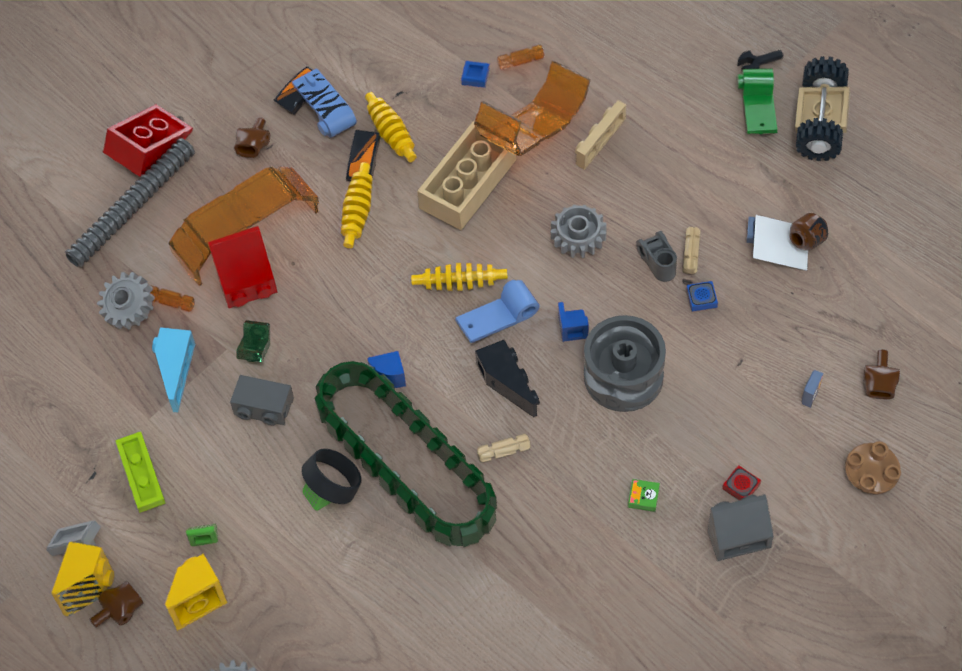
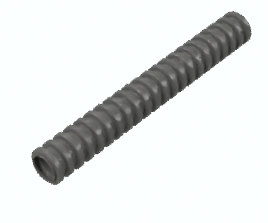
[65,138,195,267]

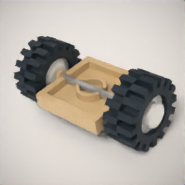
[795,56,850,161]

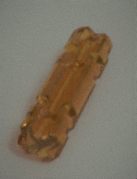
[497,45,544,70]
[150,285,195,312]

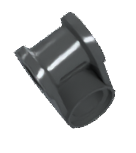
[636,231,677,282]

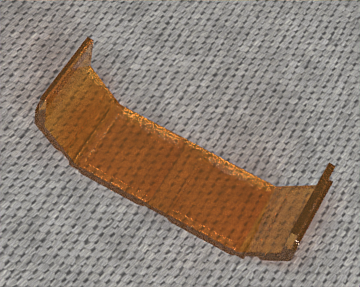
[474,60,591,156]
[168,166,319,286]

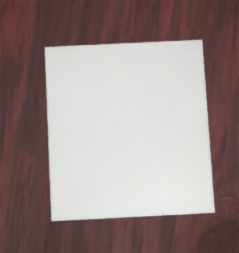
[753,215,808,271]

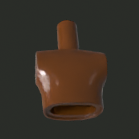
[234,117,270,158]
[863,350,900,400]
[89,581,144,628]

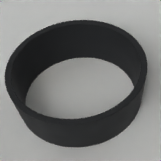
[301,449,362,504]

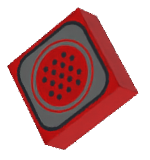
[722,465,761,501]

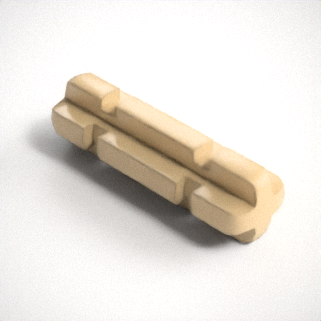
[683,227,700,274]
[477,434,530,462]

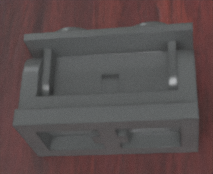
[230,375,294,426]

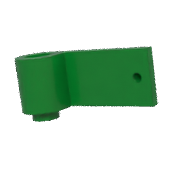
[737,68,778,134]

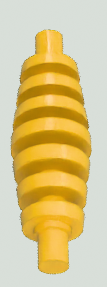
[365,92,417,162]
[341,163,373,249]
[411,263,508,291]

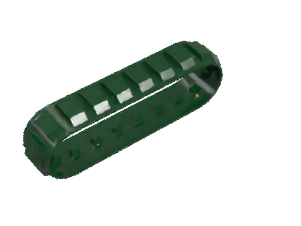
[314,361,497,547]

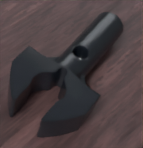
[737,50,783,73]

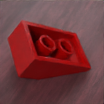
[103,104,193,177]
[208,226,278,309]

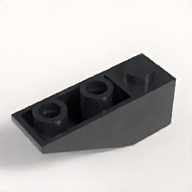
[475,339,540,418]

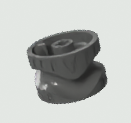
[584,315,666,412]

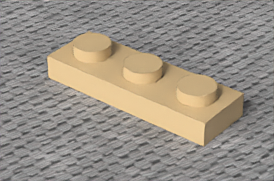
[575,100,626,170]

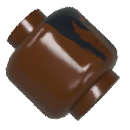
[790,213,828,251]

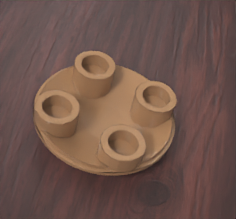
[845,441,901,494]

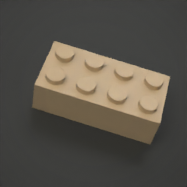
[417,121,516,230]

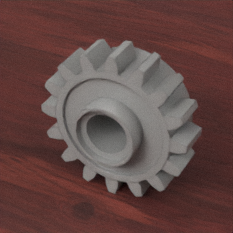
[551,204,607,258]
[97,272,155,329]

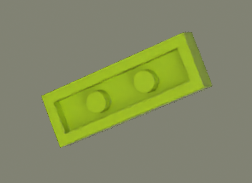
[115,431,166,513]

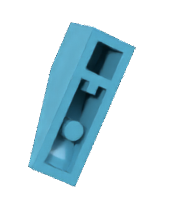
[152,327,195,412]

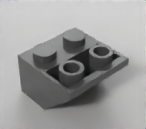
[707,494,774,561]

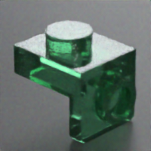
[236,320,270,362]

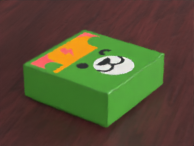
[628,479,660,512]

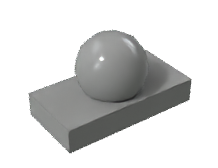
[46,520,101,556]

